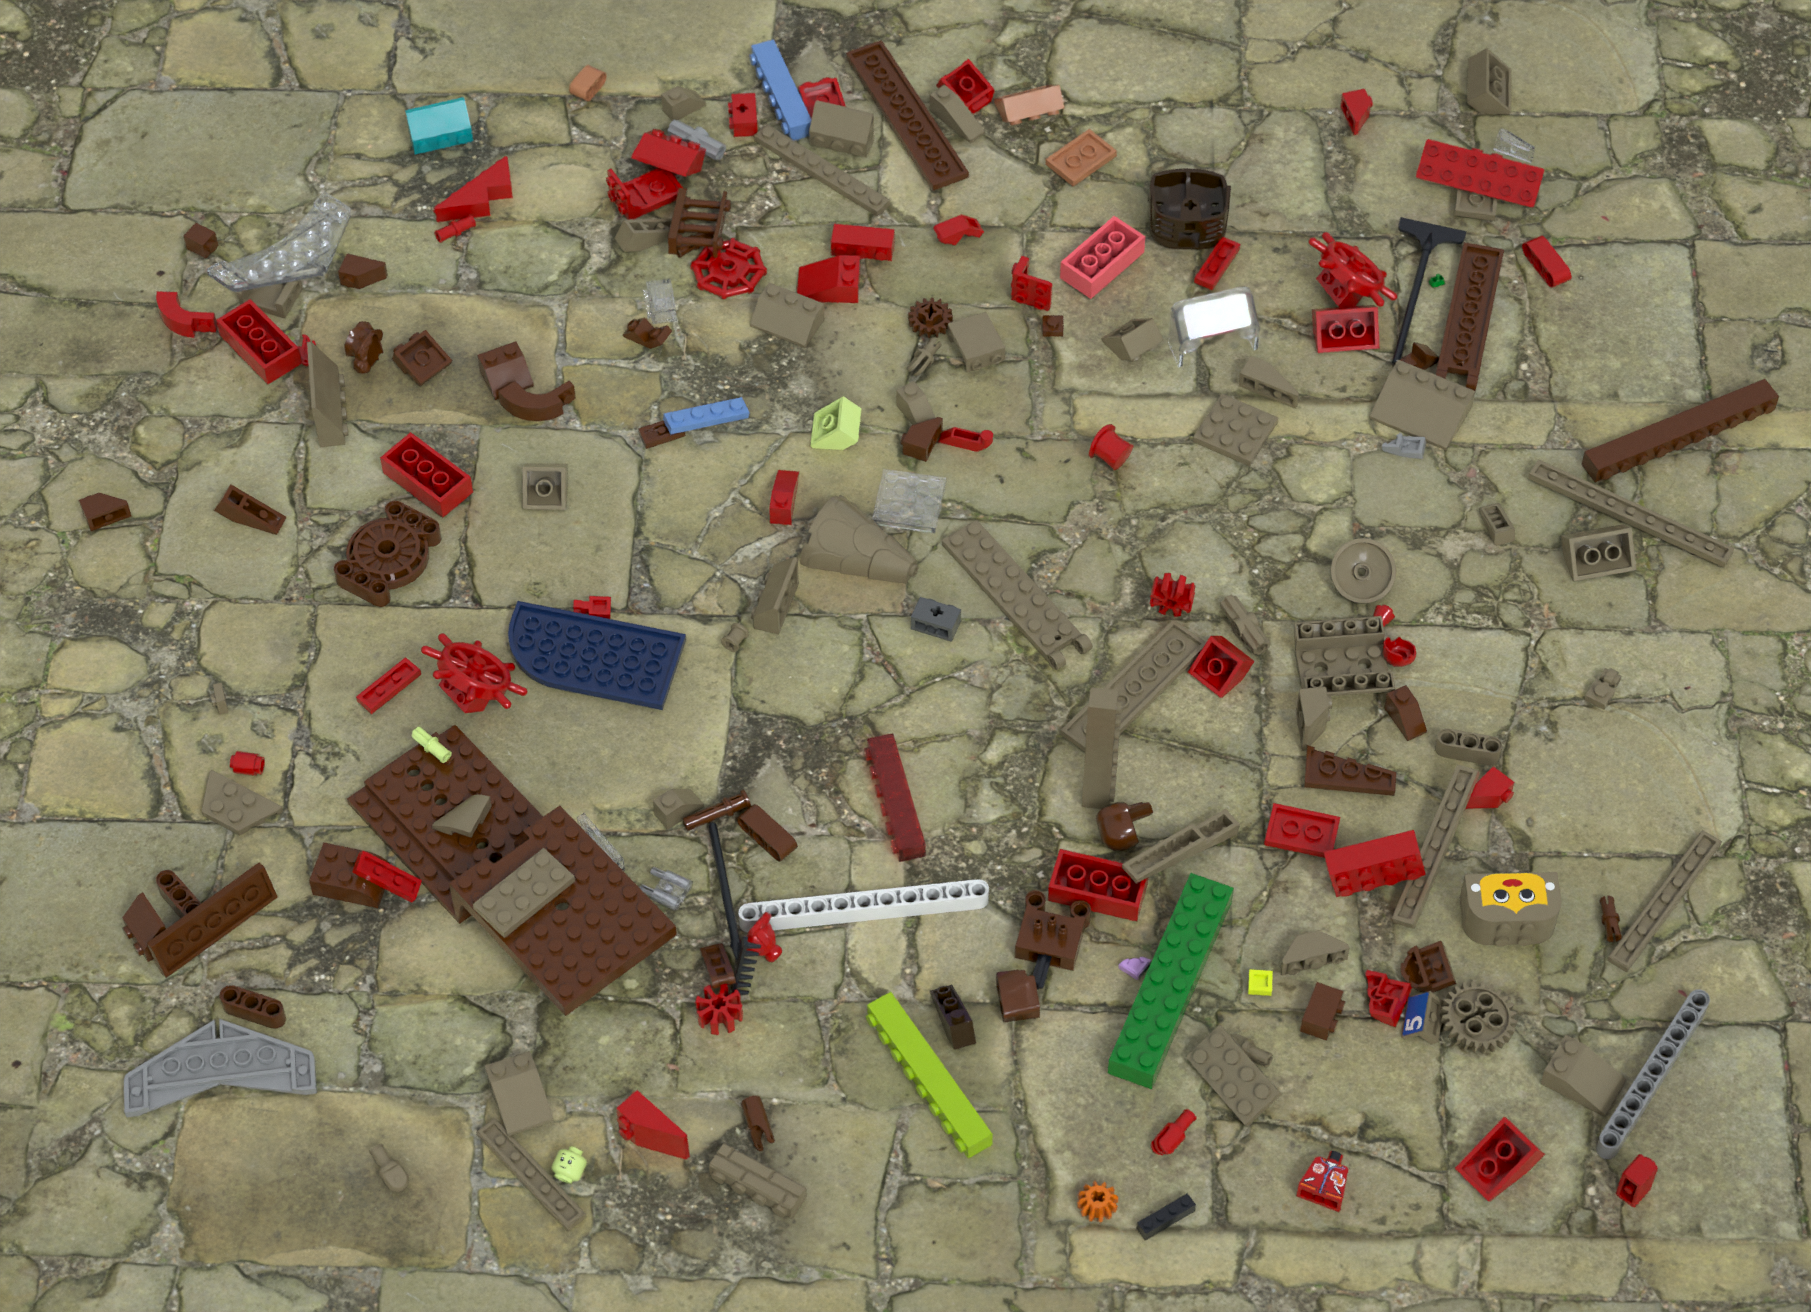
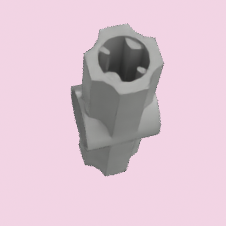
[667,120,726,160]

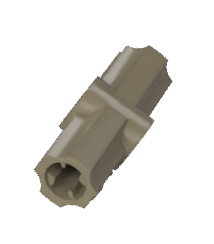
[1220,595,1270,655]

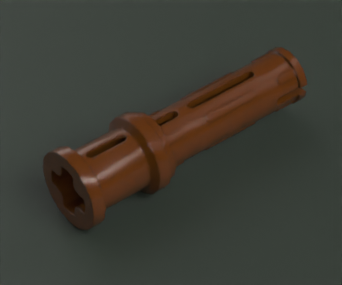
[682,789,751,831]

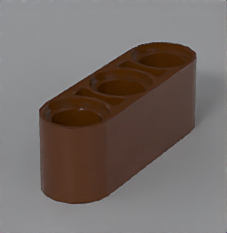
[737,804,798,862]
[156,870,201,918]
[219,985,286,1029]

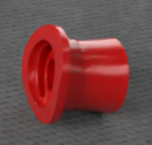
[1089,424,1134,471]

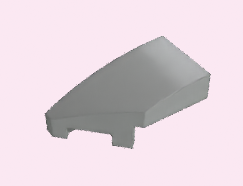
[1382,433,1426,459]

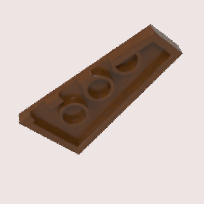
[1304,745,1396,796]

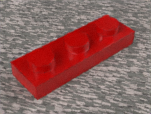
[1194,237,1241,291]
[356,657,421,714]
[352,850,422,903]

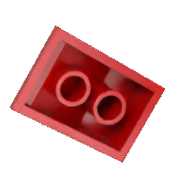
[797,255,860,303]
[616,1090,690,1160]
[1455,1116,1545,1202]

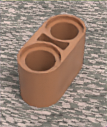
[569,65,607,101]

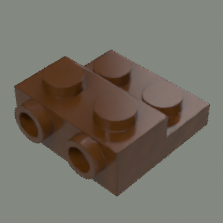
[392,330,453,387]

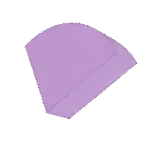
[1119,957,1151,981]

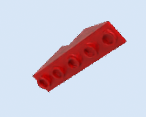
[433,156,513,222]

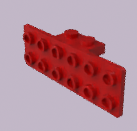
[1416,139,1544,208]

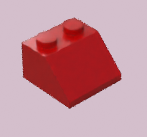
[1188,636,1255,698]

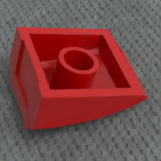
[936,59,995,114]

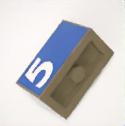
[1402,991,1443,1044]

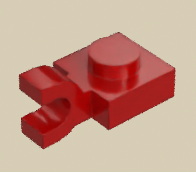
[573,596,611,619]

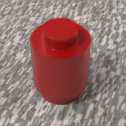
[230,751,265,776]

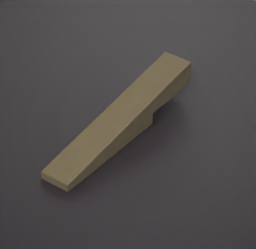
[1122,809,1240,883]

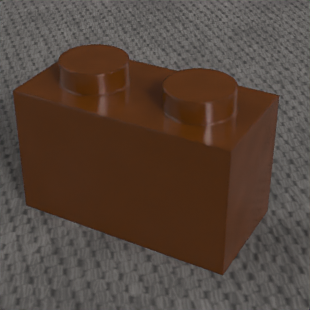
[1300,982,1346,1041]

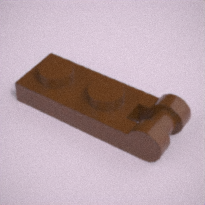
[700,943,736,989]

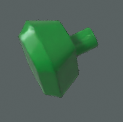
[1428,274,1445,288]

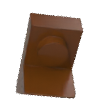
[1400,342,1439,370]

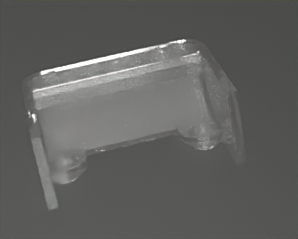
[1168,286,1260,367]

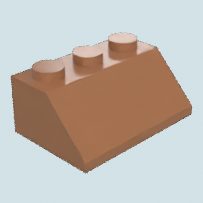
[993,84,1064,125]

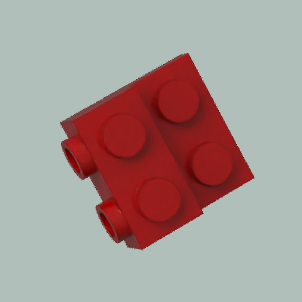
[798,77,846,119]

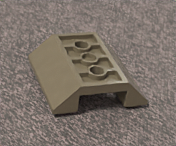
[1294,616,1396,696]

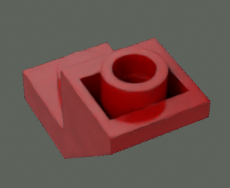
[933,214,984,246]

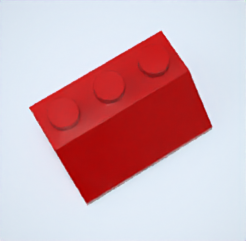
[631,129,706,177]
[1312,305,1380,353]

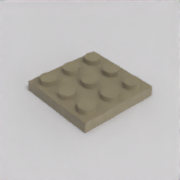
[1193,394,1279,466]

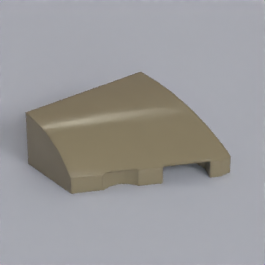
[432,795,492,837]

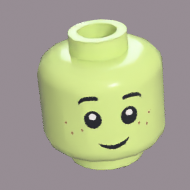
[551,1146,587,1184]

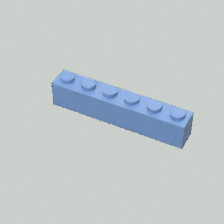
[749,39,812,141]

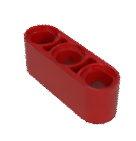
[1522,235,1572,288]

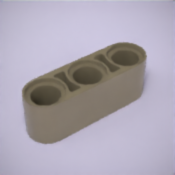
[1435,729,1502,765]

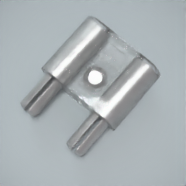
[639,867,693,911]

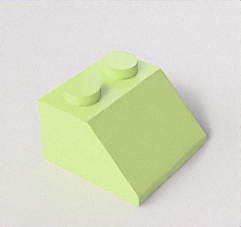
[810,396,861,450]

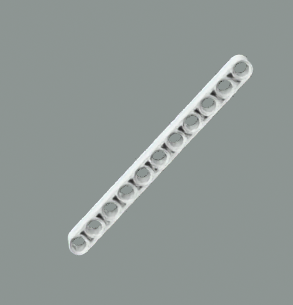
[738,879,989,933]

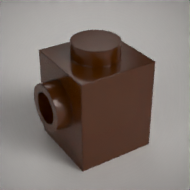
[183,223,218,259]

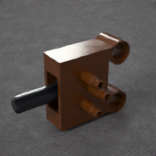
[1015,890,1091,990]

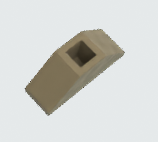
[1280,930,1350,976]

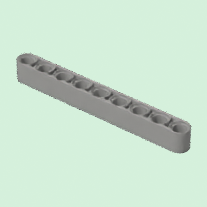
[1596,989,1710,1159]

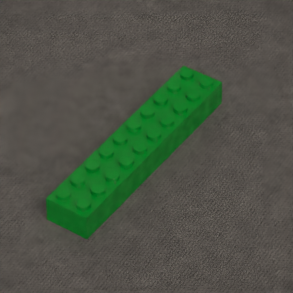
[1108,873,1234,1089]

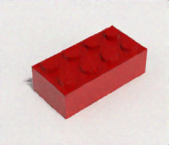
[216,299,302,384]
[380,432,473,518]
[1324,830,1426,897]
[1048,849,1149,922]

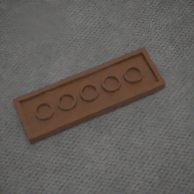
[146,862,278,978]

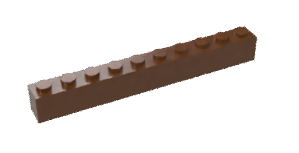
[1582,379,1779,483]

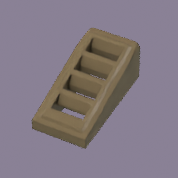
[1479,503,1515,546]

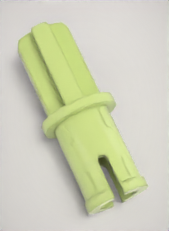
[412,727,452,763]

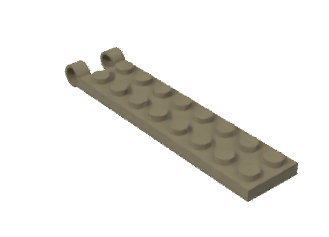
[942,520,1093,670]

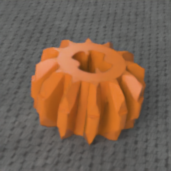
[1077,1181,1118,1223]

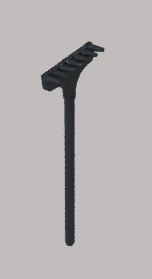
[1392,217,1467,364]
[708,822,761,995]

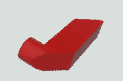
[938,427,993,452]

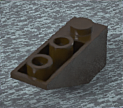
[930,985,976,1050]

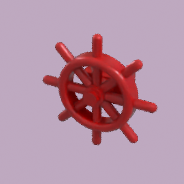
[1308,232,1397,307]
[421,633,528,713]

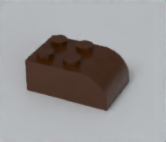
[309,843,390,908]

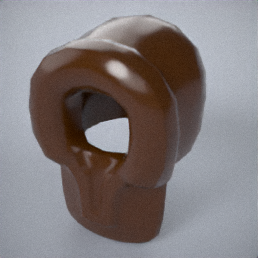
[1096,802,1153,851]

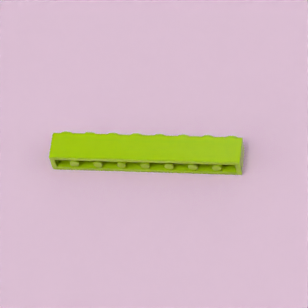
[866,992,993,1159]

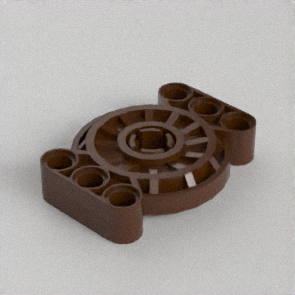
[334,501,441,607]

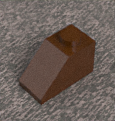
[338,254,388,289]
[901,417,943,462]
[79,493,131,531]
[1384,685,1427,741]

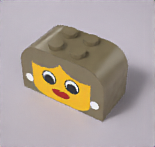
[1459,872,1561,947]

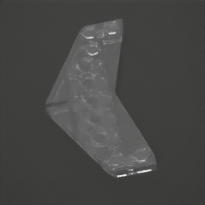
[207,192,351,292]

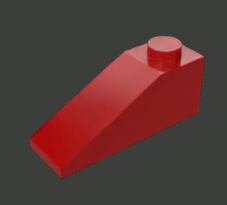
[769,470,799,525]

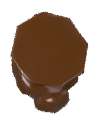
[344,321,384,374]

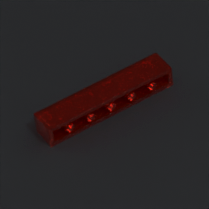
[864,733,926,862]

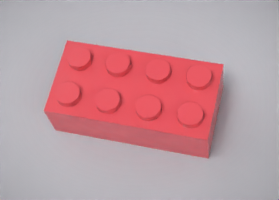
[1060,216,1145,299]

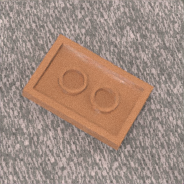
[1046,129,1117,187]

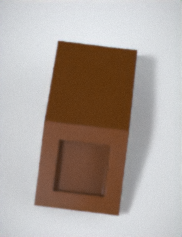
[623,317,672,349]

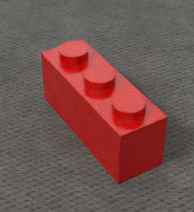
[831,224,895,261]

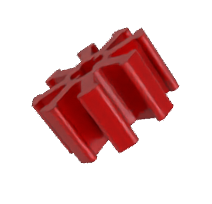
[1150,573,1196,617]
[695,983,743,1035]

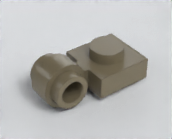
[1585,668,1622,710]

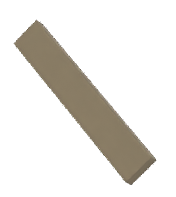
[476,1118,586,1232]

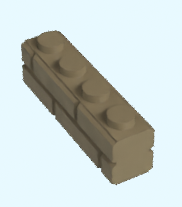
[709,1143,807,1219]

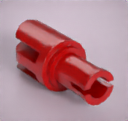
[1151,1109,1197,1155]

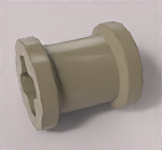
[721,623,749,652]

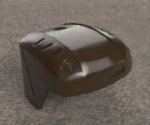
[1148,168,1231,250]

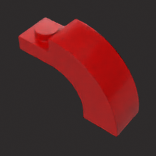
[156,291,217,338]

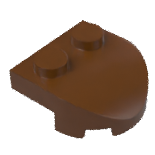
[1401,940,1457,993]

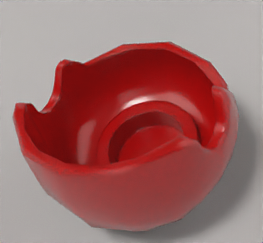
[1382,637,1417,667]

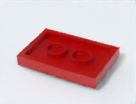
[1264,803,1340,858]

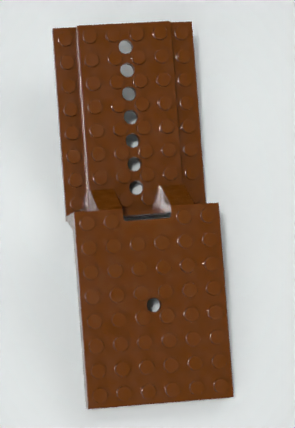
[347,725,677,1016]

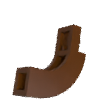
[498,381,576,421]

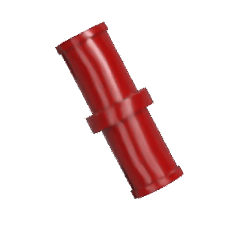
[434,215,476,243]

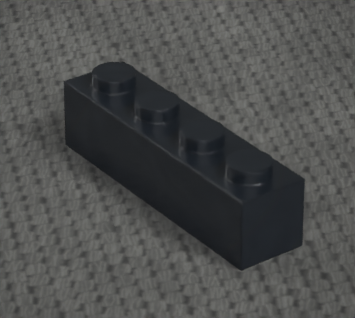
[1137,1193,1196,1241]

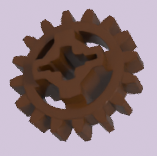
[908,297,953,338]

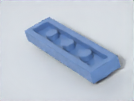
[663,397,750,434]

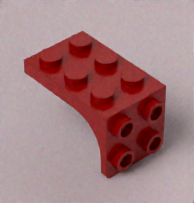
[606,168,683,220]

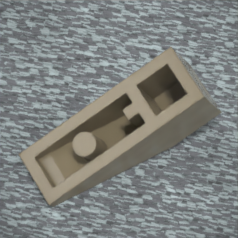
[930,85,985,143]
[615,218,672,252]
[1239,356,1299,409]

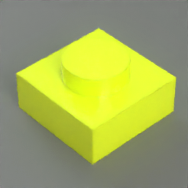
[1248,969,1273,996]

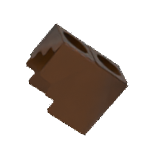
[996,969,1040,1023]

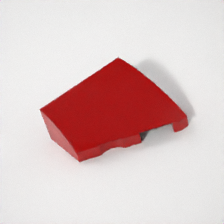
[1365,970,1412,1027]

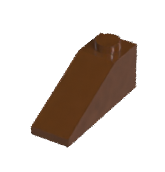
[214,484,287,535]

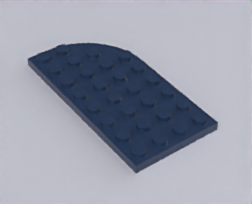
[508,601,686,710]

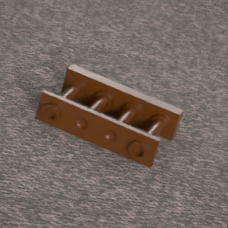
[668,188,731,258]

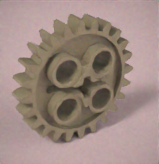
[1440,981,1517,1054]

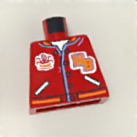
[1296,1151,1349,1212]

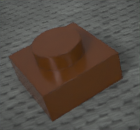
[1043,315,1063,337]

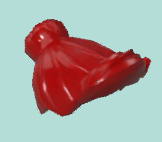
[746,912,782,963]

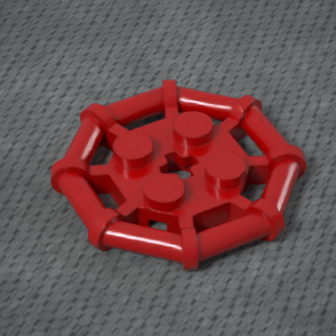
[690,238,767,300]

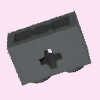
[911,597,961,642]

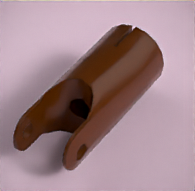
[741,1095,775,1152]

